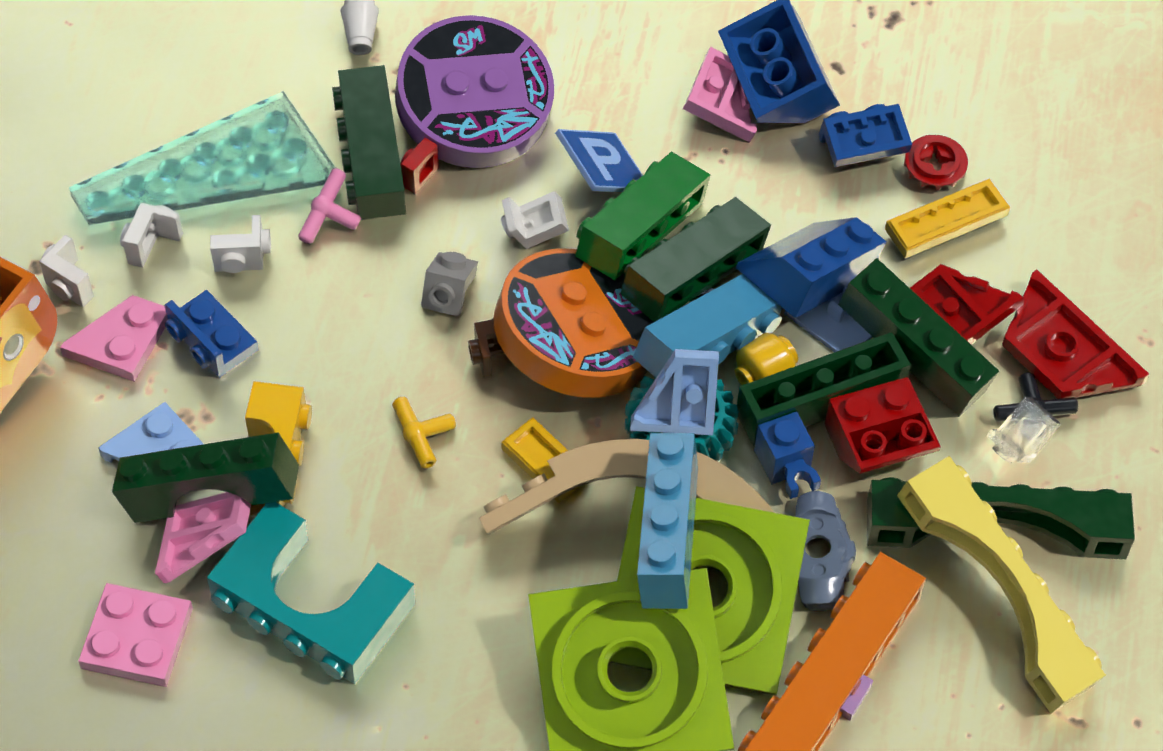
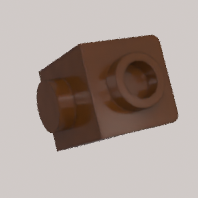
[468,318,505,378]

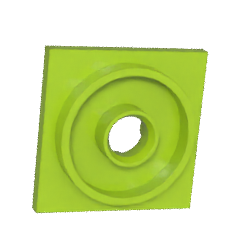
[609,486,810,695]
[528,568,734,751]

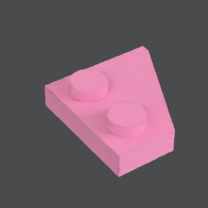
[683,47,757,143]
[60,295,168,382]
[155,492,251,583]

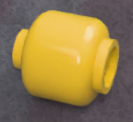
[734,333,798,385]

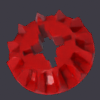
[904,135,968,191]

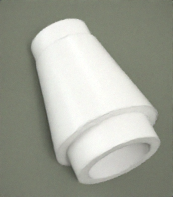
[340,0,379,55]

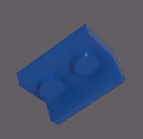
[818,104,912,167]
[165,290,259,378]

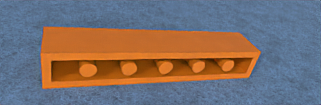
[738,552,926,751]

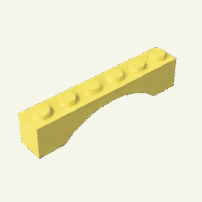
[897,456,1106,714]

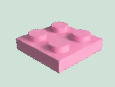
[78,583,193,687]

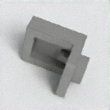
[421,252,478,316]

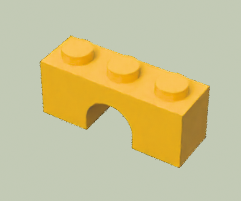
[245,381,312,516]

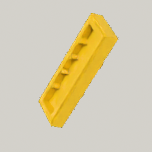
[885,178,1010,259]

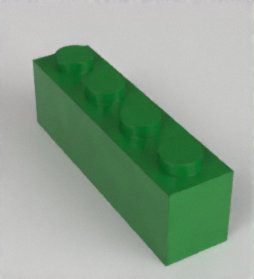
[575,151,711,281]

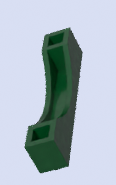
[867,477,1135,560]

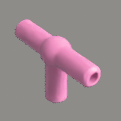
[298,168,361,244]

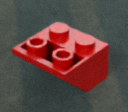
[824,377,941,474]

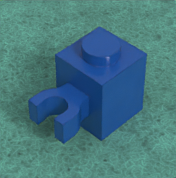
[754,411,821,499]

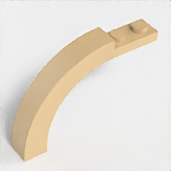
[479,439,775,534]

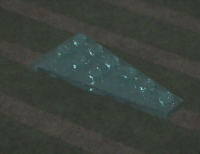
[69,91,336,225]

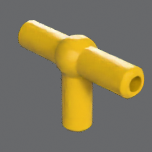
[392,397,456,469]

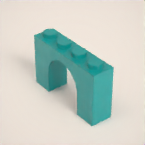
[207,502,416,684]

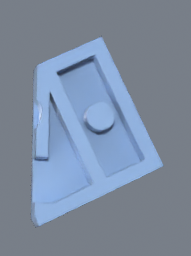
[630,349,719,435]
[98,402,203,463]

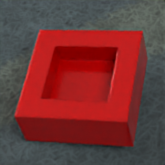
[400,138,439,195]

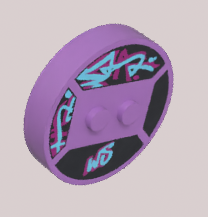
[395,15,554,168]

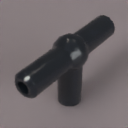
[993,372,1078,422]

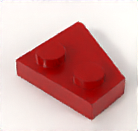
[910,264,1024,345]

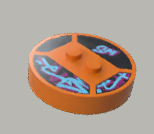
[493,248,654,398]

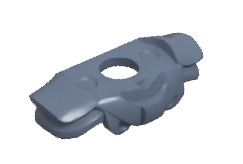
[795,491,856,611]

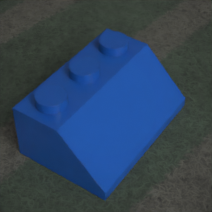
[718,0,840,123]
[736,217,887,319]

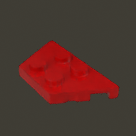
[1002,269,1149,399]

